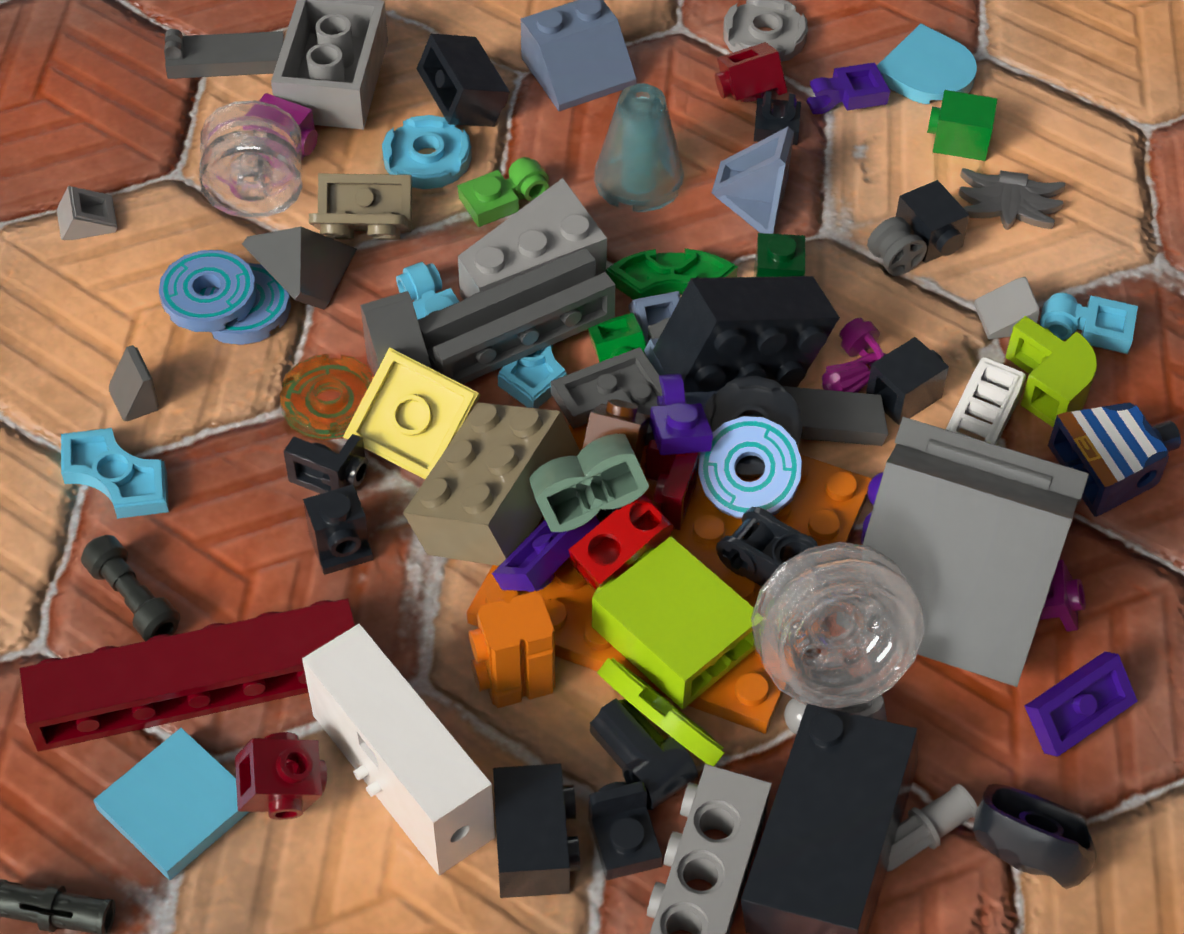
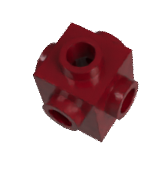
[235,732,327,820]

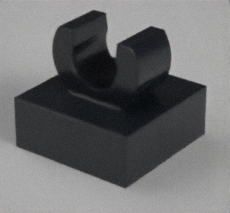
[753,91,801,145]

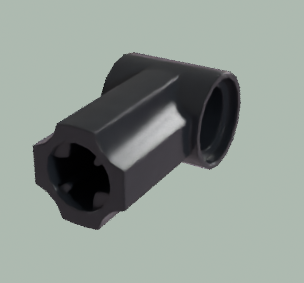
[590,698,698,810]

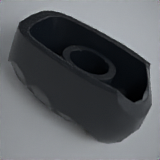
[973,784,1096,889]

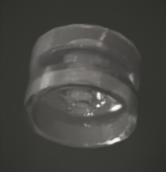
[199,100,303,219]

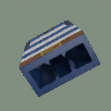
[1048,403,1181,517]

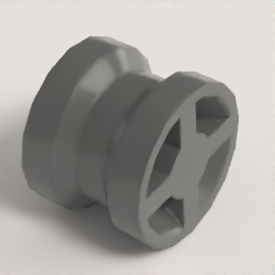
[867,216,927,276]

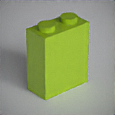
[592,536,764,710]

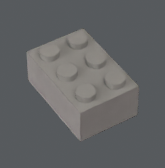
[271,0,388,130]

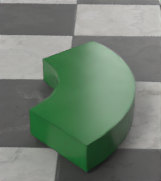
[606,248,738,300]

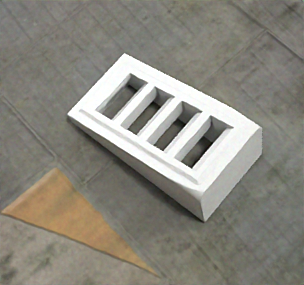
[946,357,1026,445]

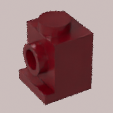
[715,42,788,102]

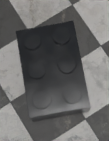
[653,276,840,393]

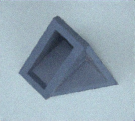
[711,127,794,234]

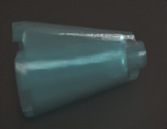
[594,83,684,212]

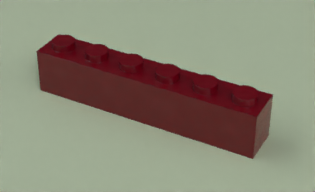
[20,598,355,752]

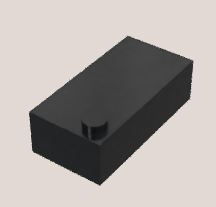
[741,703,918,934]

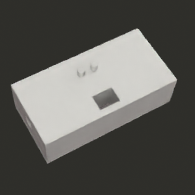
[302,624,495,876]

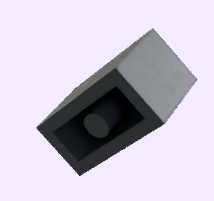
[416,33,510,127]
[493,763,580,898]

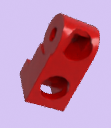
[568,494,674,591]

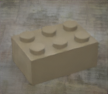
[403,402,580,566]

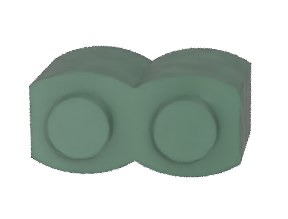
[529,434,649,532]

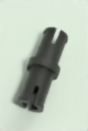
[0,879,116,934]

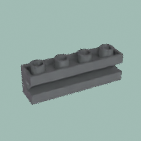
[418,248,615,385]

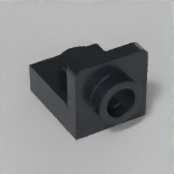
[283,434,368,494]
[588,781,662,881]

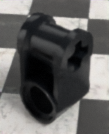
[716,507,820,603]

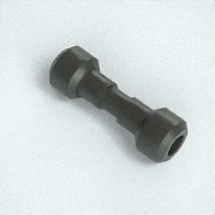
[81,535,180,641]

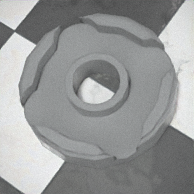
[723,0,808,62]

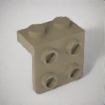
[309,173,412,240]

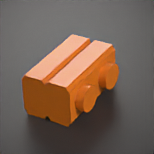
[469,591,555,708]

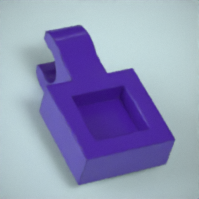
[806,62,891,114]
[649,374,713,455]

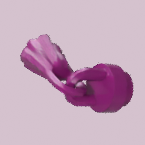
[822,318,886,393]

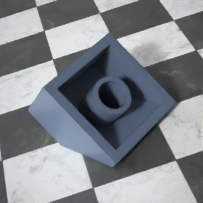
[520,0,636,111]

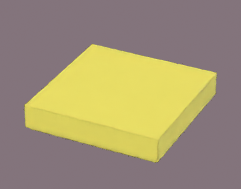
[343,347,480,479]

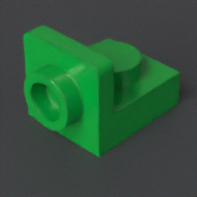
[588,313,647,363]

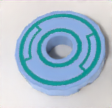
[698,416,802,518]

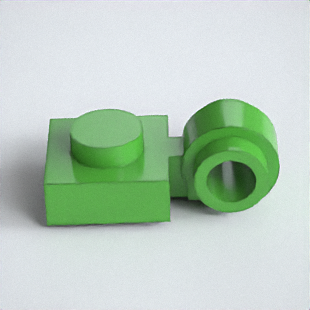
[457,157,549,227]

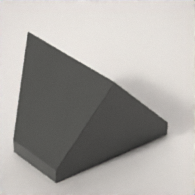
[242,226,357,310]

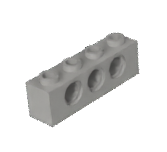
[647,764,772,934]

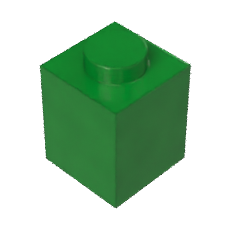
[927,90,998,161]

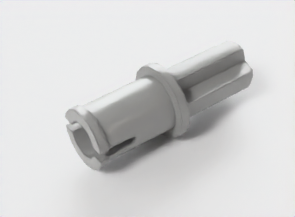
[887,784,978,872]

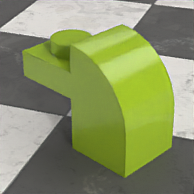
[1005,316,1097,427]

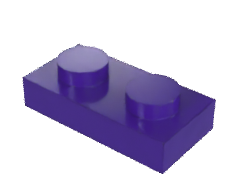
[492,515,600,592]
[1024,651,1138,757]

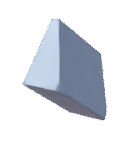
[628,291,680,345]

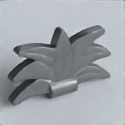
[958,168,1065,230]

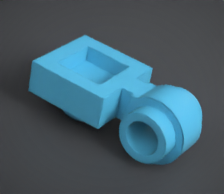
[396,262,459,320]
[1040,293,1138,354]

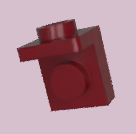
[645,440,699,530]

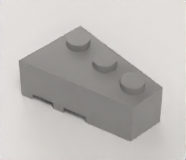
[458,178,607,300]

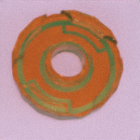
[280,354,374,441]

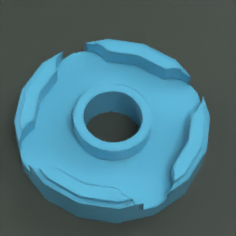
[382,115,472,189]

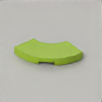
[597,658,725,766]

